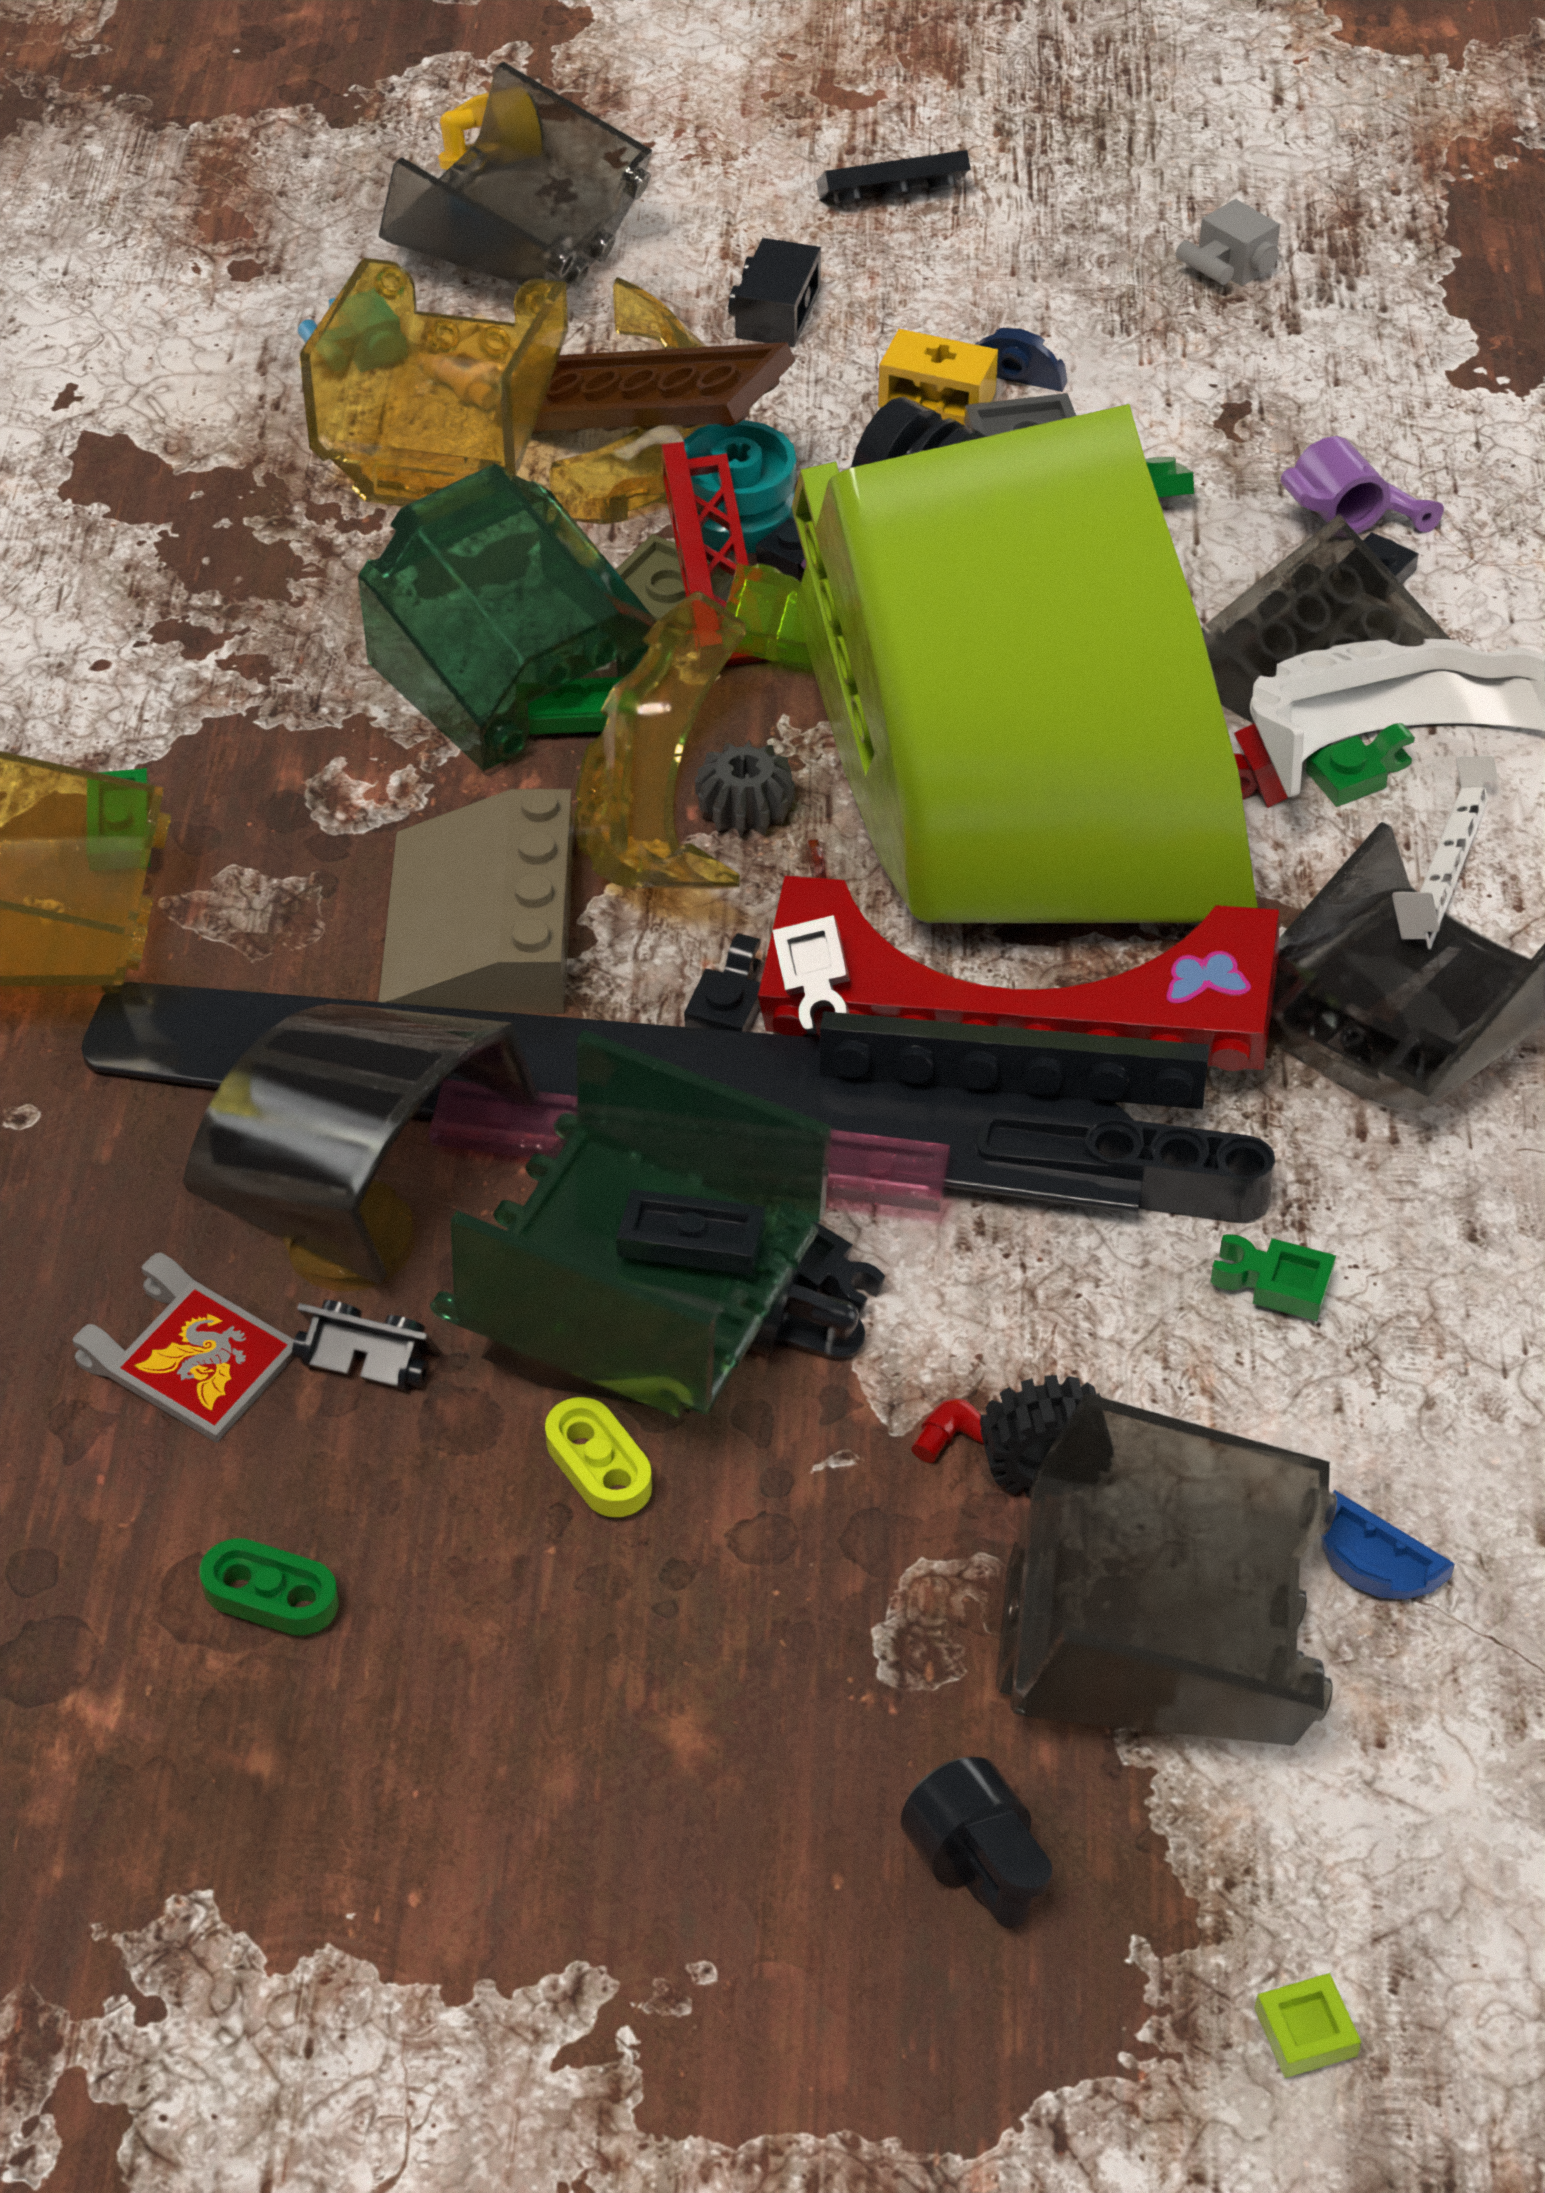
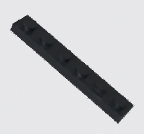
[820,1011,1209,1110]

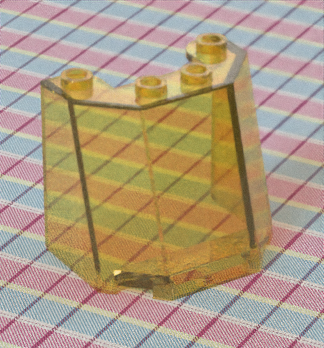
[300,258,568,515]
[0,751,171,994]

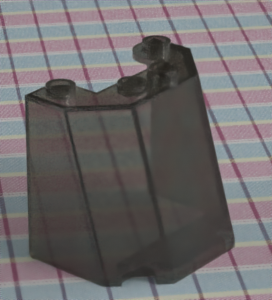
[378,62,652,302]
[996,1394,1337,1746]

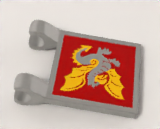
[72,1252,294,1443]

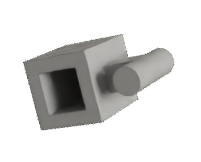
[1176,199,1280,287]

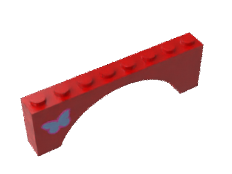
[758,876,1279,1071]

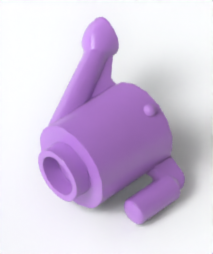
[1280,436,1444,536]

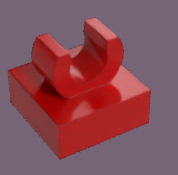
[1234,723,1289,808]

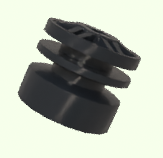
[851,396,987,468]

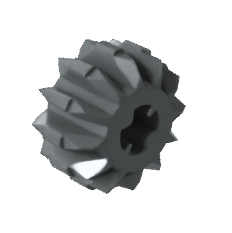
[695,739,795,838]

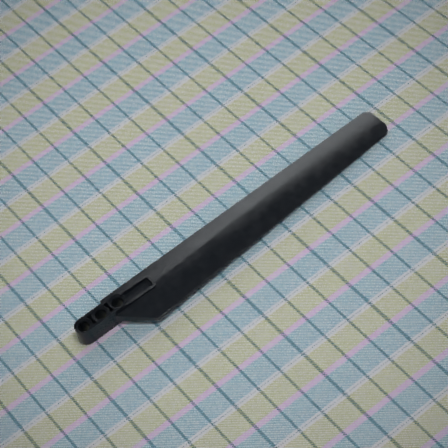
[81,982,1275,1222]

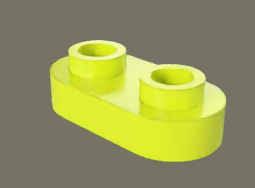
[545,1397,652,1517]

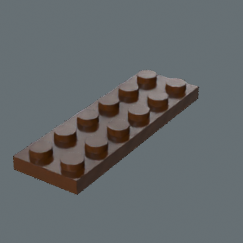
[496,342,796,434]

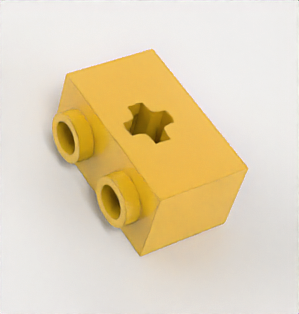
[878,329,998,426]

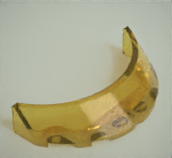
[549,277,709,525]
[574,591,746,889]

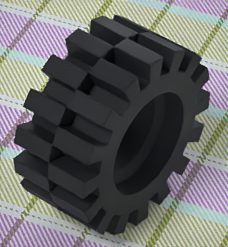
[980,1375,1115,1497]

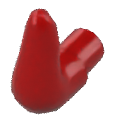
[911,1398,984,1463]

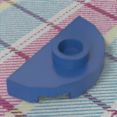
[1321,1490,1455,1599]

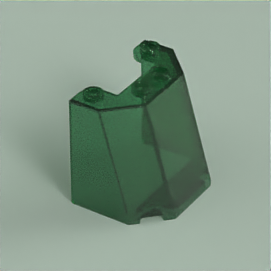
[358,463,668,772]

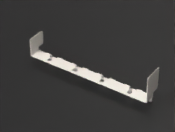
[1392,755,1498,949]

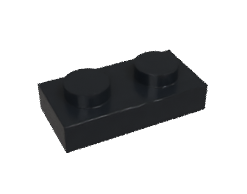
[616,1189,766,1275]

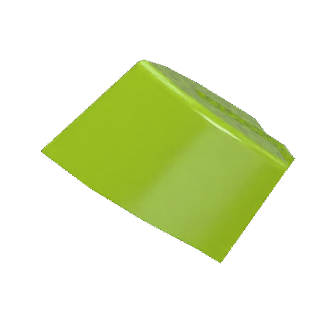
[791,404,1258,924]

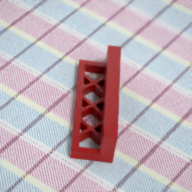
[661,441,766,671]

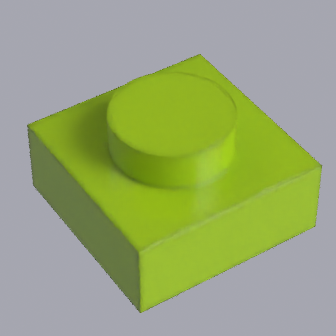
[1254,1973,1362,2078]

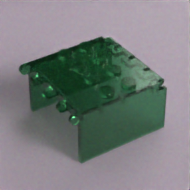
[430,1030,832,1417]

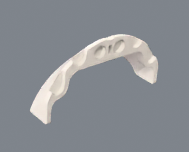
[1250,639,1545,797]

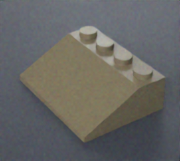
[378,789,574,1013]

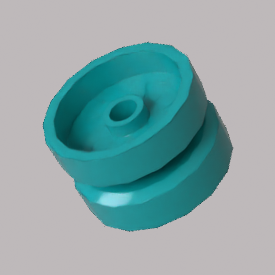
[683,420,797,555]

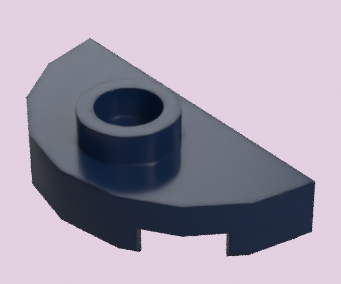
[975,328,1068,392]

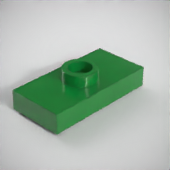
[513,677,630,735]

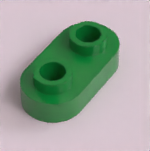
[199,1538,339,1635]

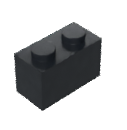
[728,238,821,348]

